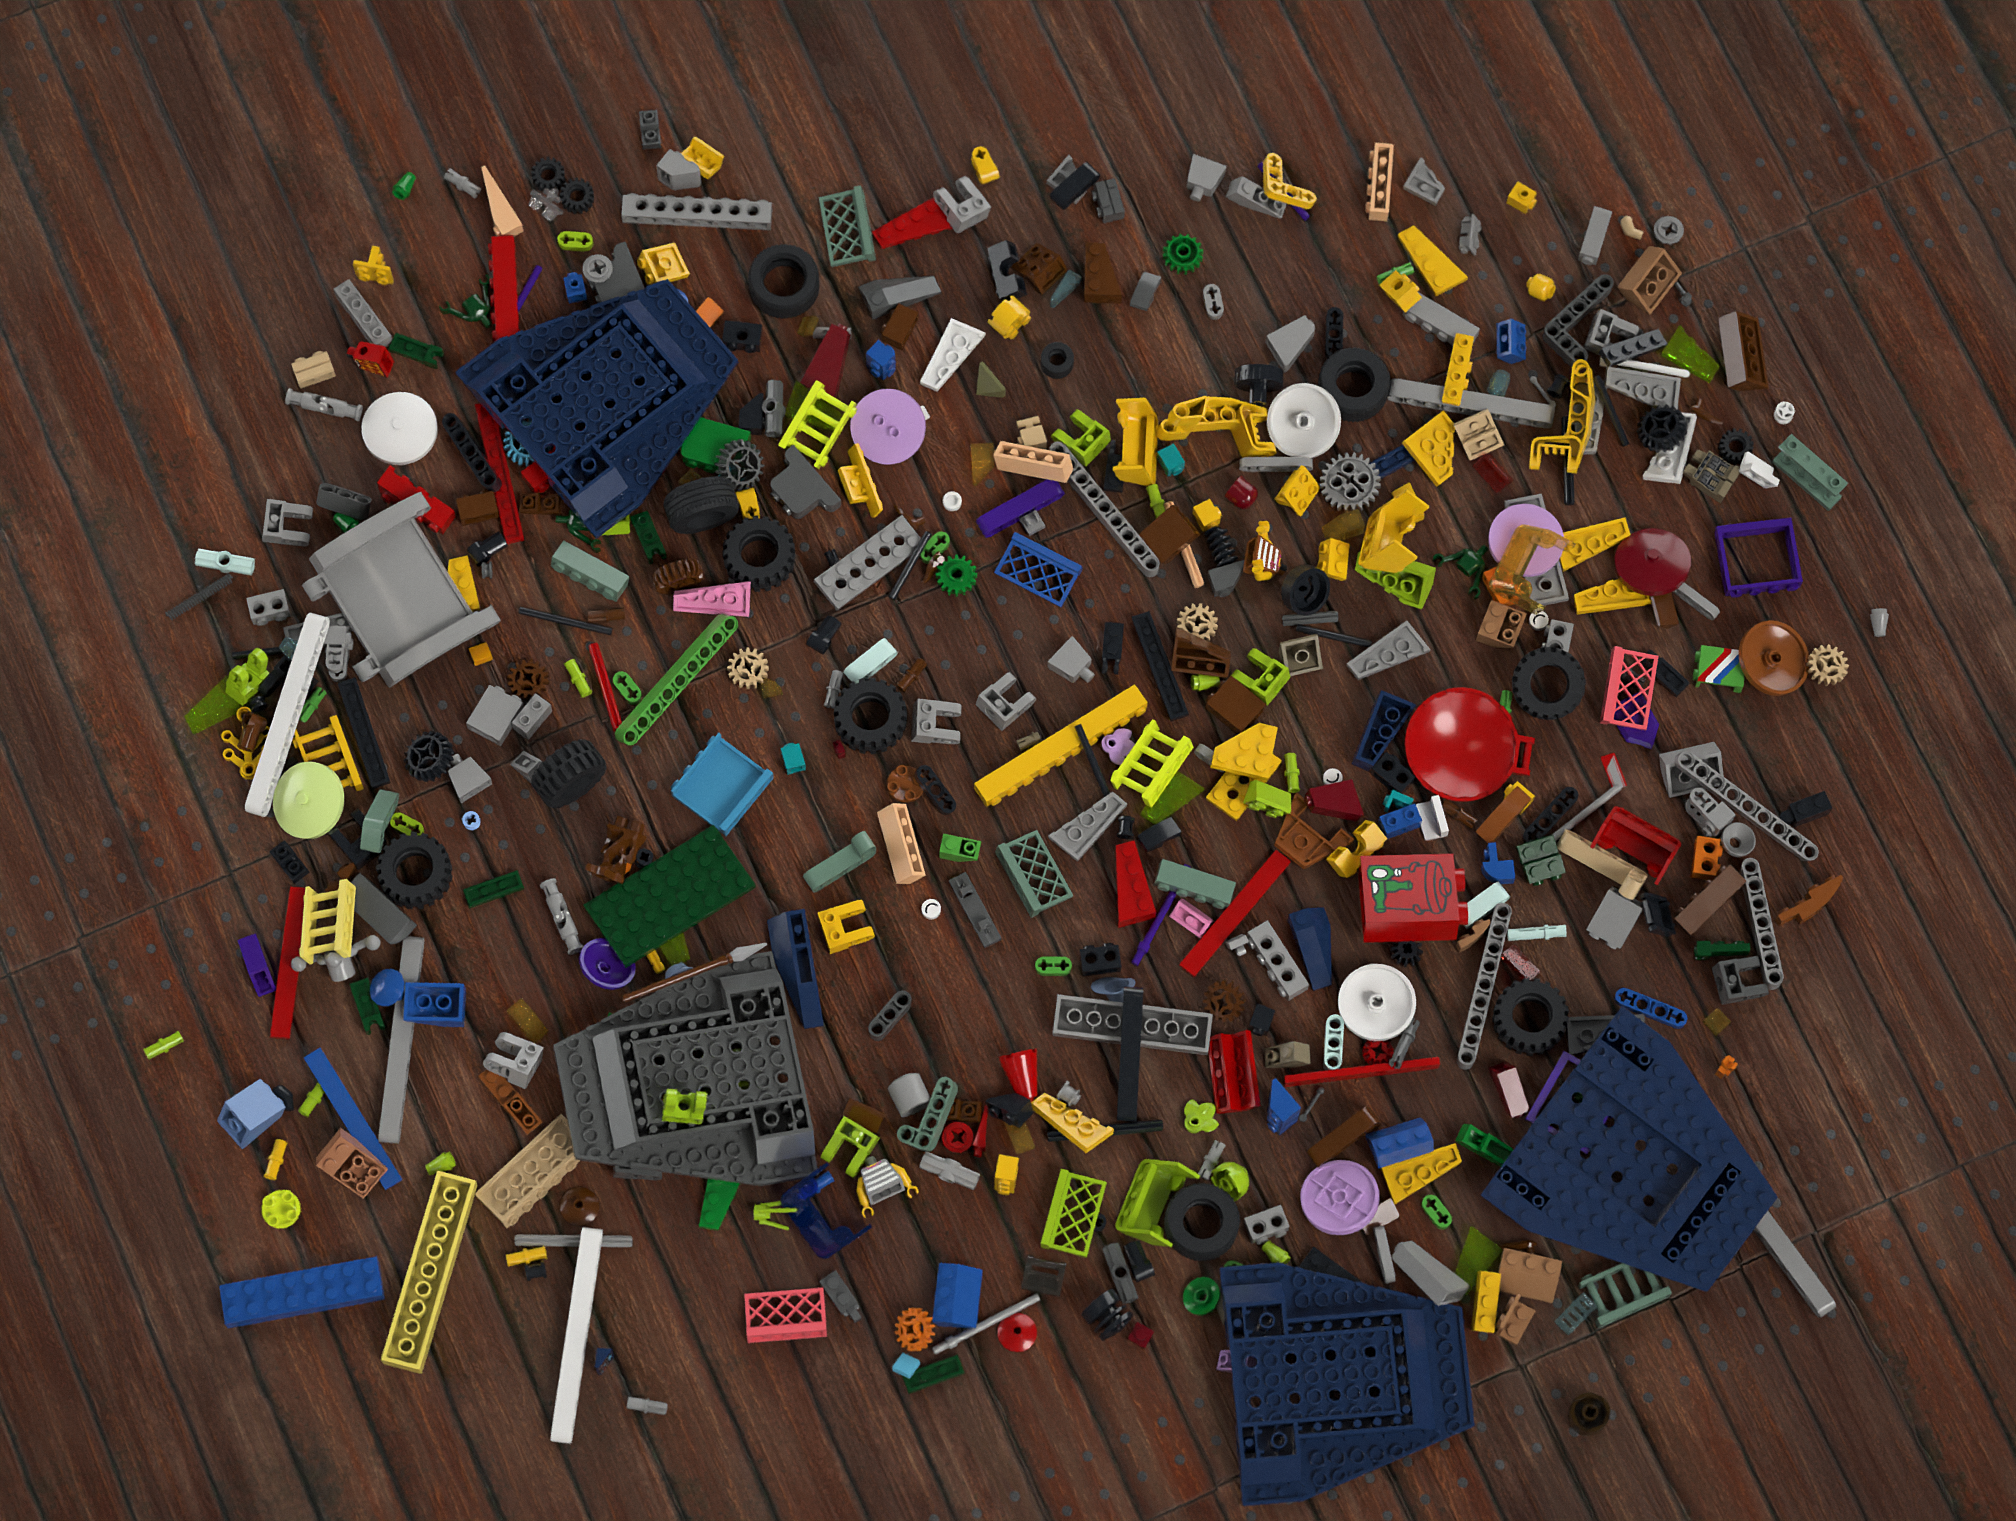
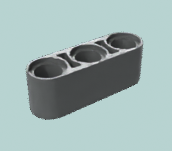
[316,483,372,520]
[868,991,911,1041]

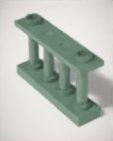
[1772,434,1848,511]
[1578,1263,1672,1329]

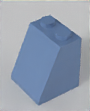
[217,1079,285,1149]

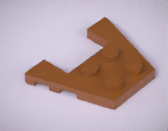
[1274,793,1355,870]

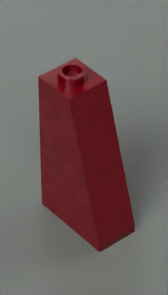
[800,323,850,399]

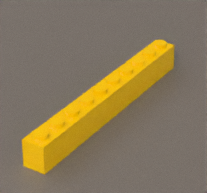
[974,684,1148,807]

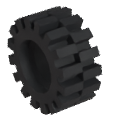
[531,157,565,193]
[560,178,594,214]
[1718,428,1754,465]

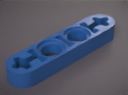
[1614,988,1687,1029]

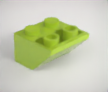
[1243,780,1291,818]

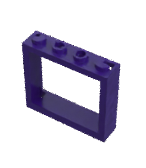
[1714,518,1803,598]
[1525,1051,1612,1155]

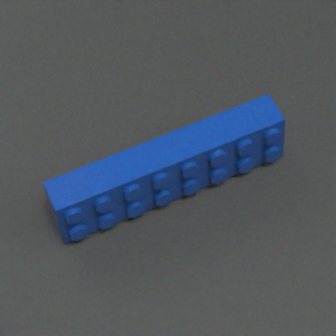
[219,1256,385,1328]

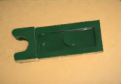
[388,333,444,369]
[630,510,667,565]
[1694,941,1750,960]
[349,978,385,1035]

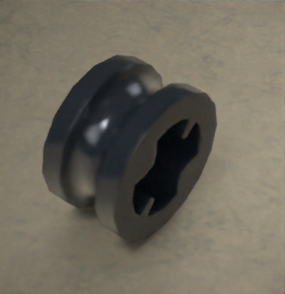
[249,696,268,713]
[1089,1213,1106,1232]

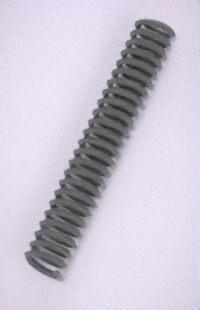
[165,573,233,620]

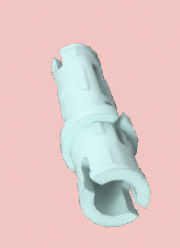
[1507,924,1567,941]

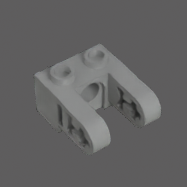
[933,176,991,234]
[1584,309,1639,355]
[262,499,313,546]
[323,626,353,682]
[976,672,1036,731]
[911,699,962,744]
[1685,788,1736,838]
[483,1032,544,1089]

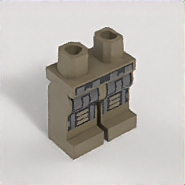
[1683,449,1740,503]

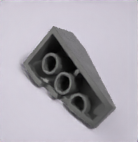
[858,276,941,320]

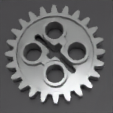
[1320,452,1381,513]

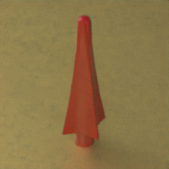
[972,1105,988,1157]

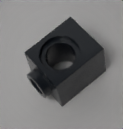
[1248,1004,1275,1036]

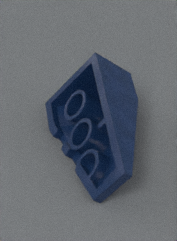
[1288,907,1332,991]

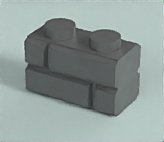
[1091,178,1125,223]

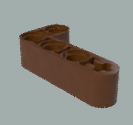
[1307,1107,1382,1168]

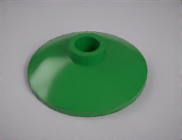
[1183,1277,1221,1315]

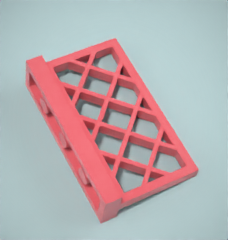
[1600,646,1659,731]
[744,1288,827,1343]

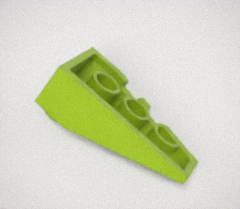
[1355,552,1436,609]

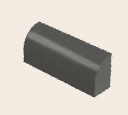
[351,873,417,944]

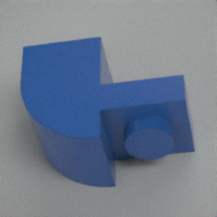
[1481,842,1515,884]

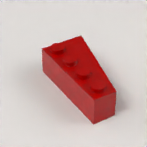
[377,465,456,534]
[1115,840,1156,928]

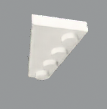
[920,318,985,392]
[1643,413,1697,484]

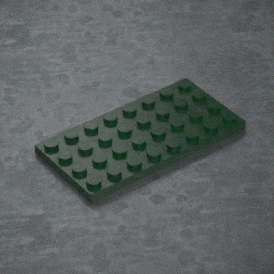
[583,825,756,968]

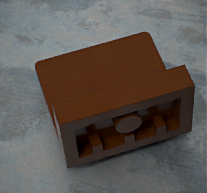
[1012,243,1068,295]

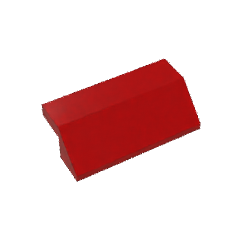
[1208,1030,1261,1114]

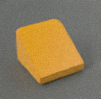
[469,642,493,666]

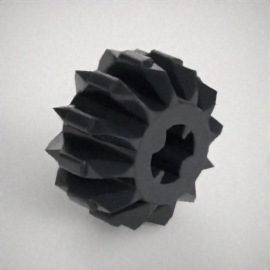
[1390,941,1423,968]

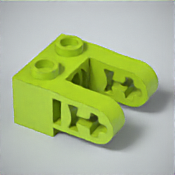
[1051,409,1111,467]
[225,648,270,706]
[1231,648,1290,706]
[662,1089,707,1124]
[820,1116,880,1178]

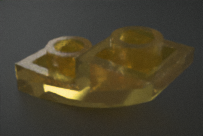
[1003,1121,1035,1155]

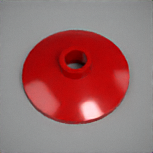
[997,1313,1037,1352]

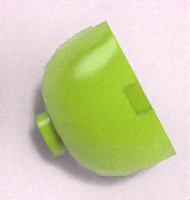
[1211,1162,1249,1202]

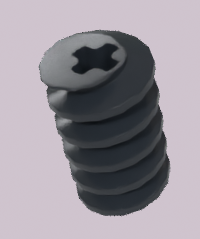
[1204,527,1238,568]

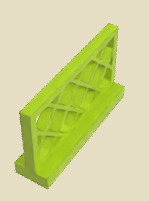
[1041,1169,1107,1258]

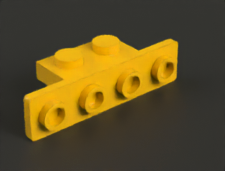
[1442,333,1474,406]
[837,443,883,518]

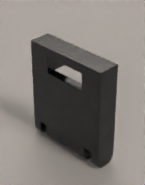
[1640,892,1676,937]

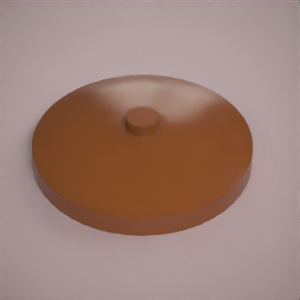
[1739,621,1810,696]

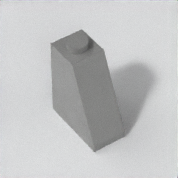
[1578,206,1612,265]
[1265,315,1315,373]

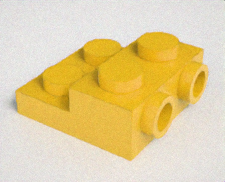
[637,243,690,285]

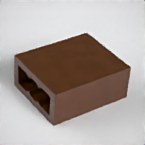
[1139,505,1201,564]
[1205,676,1266,735]

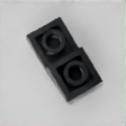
[1137,817,1182,852]
[269,840,310,884]

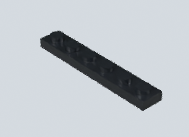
[1131,611,1189,722]
[338,677,391,789]

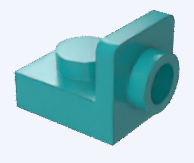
[1382,790,1414,813]

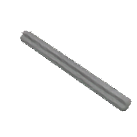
[515,1235,633,1247]

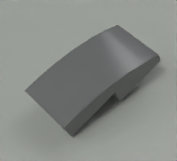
[639,110,661,150]
[1130,272,1161,311]

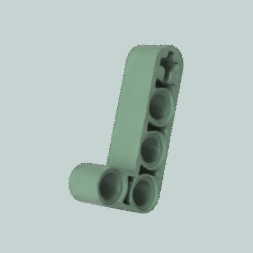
[360,789,399,853]
[803,831,876,893]
[897,1077,958,1152]

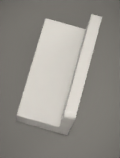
[1739,452,1780,489]
[1416,795,1449,841]

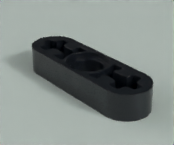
[1325,307,1343,359]
[914,765,956,815]

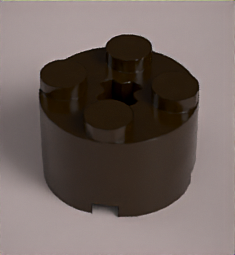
[1568,1392,1610,1436]

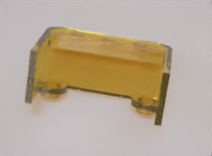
[1489,524,1576,615]

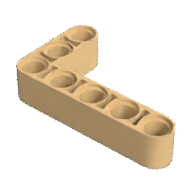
[1557,829,1648,900]

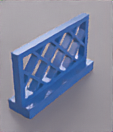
[994,532,1083,608]

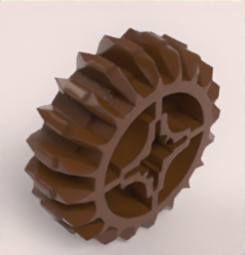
[652,559,704,595]

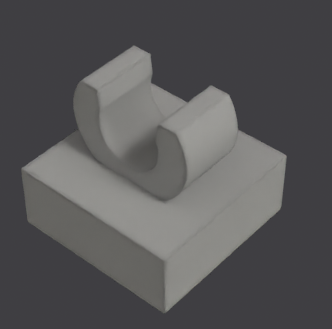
[1019,510,1045,536]
[1225,934,1249,956]

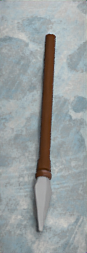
[622,943,767,1003]

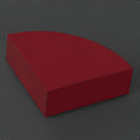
[832,739,846,759]

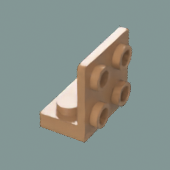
[1495,1294,1535,1346]

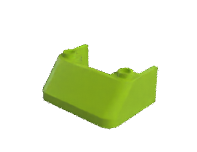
[1115,1159,1200,1247]

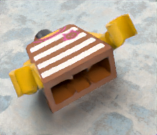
[1243,521,1287,581]

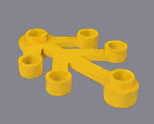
[221,707,270,780]

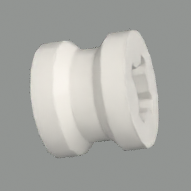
[1774,402,1795,424]

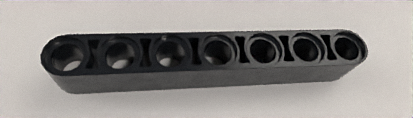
[1117,987,1144,1122]

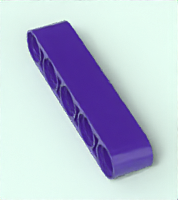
[976,479,1065,538]

